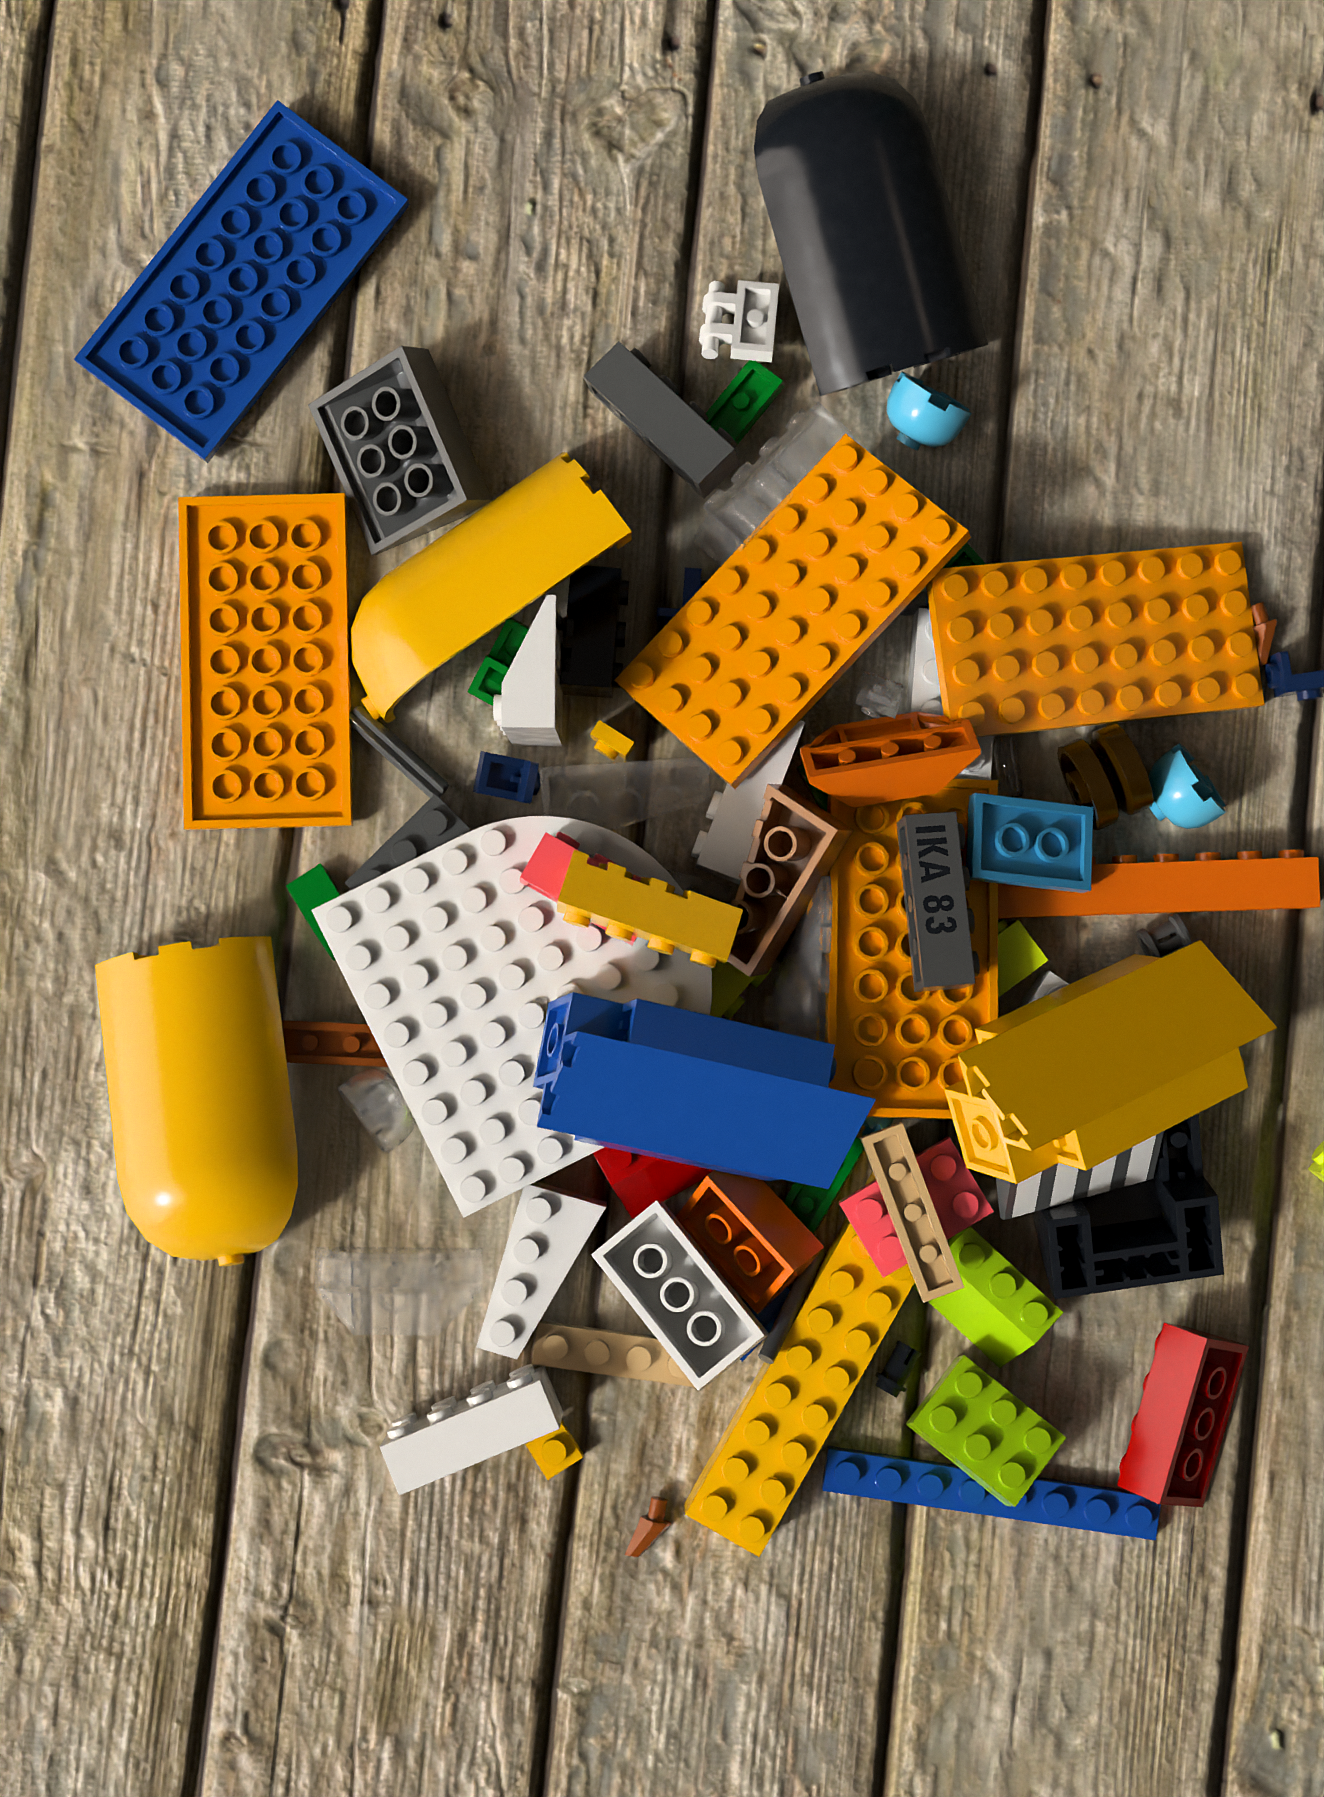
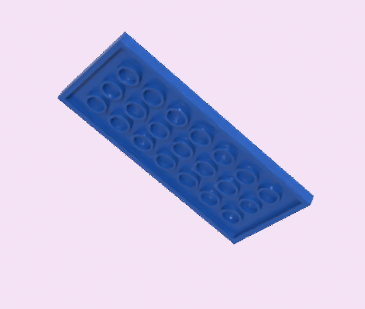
[74,100,410,463]

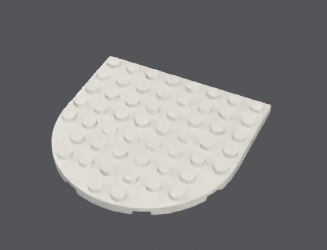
[311,816,712,1218]

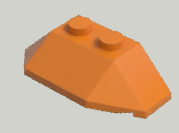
[800,711,981,808]

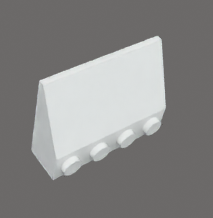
[493,595,563,746]

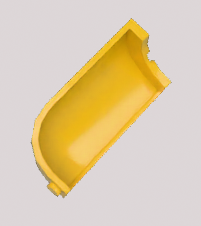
[351,452,632,723]
[95,936,298,1266]

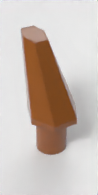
[1250,602,1278,667]
[625,1496,671,1557]

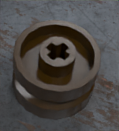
[1057,723,1154,831]

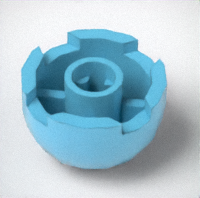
[887,372,972,451]
[1148,743,1227,829]

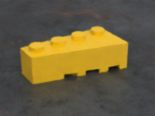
[557,849,743,968]

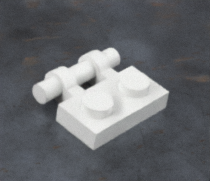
[699,280,779,362]

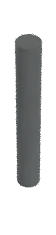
[758,1251,826,1364]

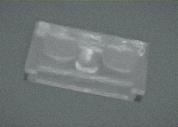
[855,670,903,719]

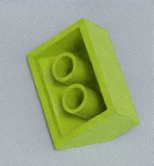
[912,1226,1064,1368]

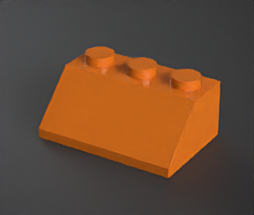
[676,1170,824,1314]

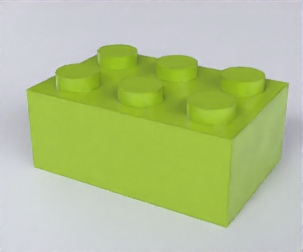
[906,1355,1066,1507]

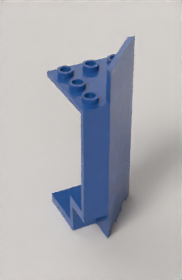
[533,992,876,1189]

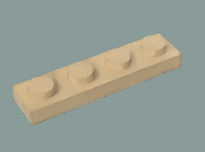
[860,1122,964,1303]
[532,1320,695,1387]

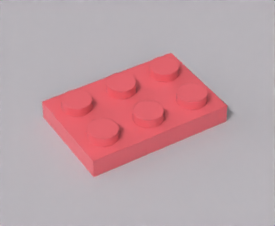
[838,1136,994,1278]

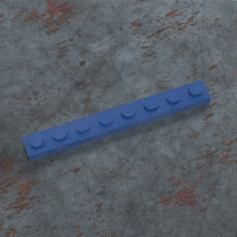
[821,1445,1161,1540]

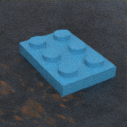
[966,793,1093,893]

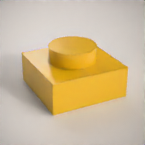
[590,720,635,761]
[525,1420,584,1480]

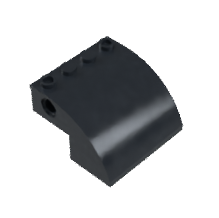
[1032,1114,1224,1299]

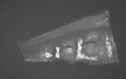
[764,876,833,1042]

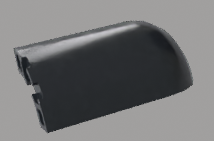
[754,70,988,396]

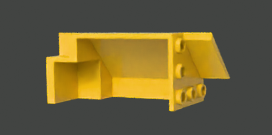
[944,940,1277,1184]

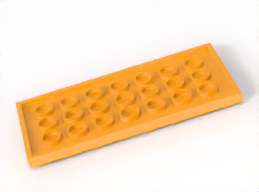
[614,434,971,789]
[178,493,353,830]
[926,542,1265,738]
[825,779,998,1119]

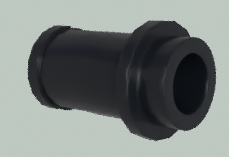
[875,1340,922,1398]

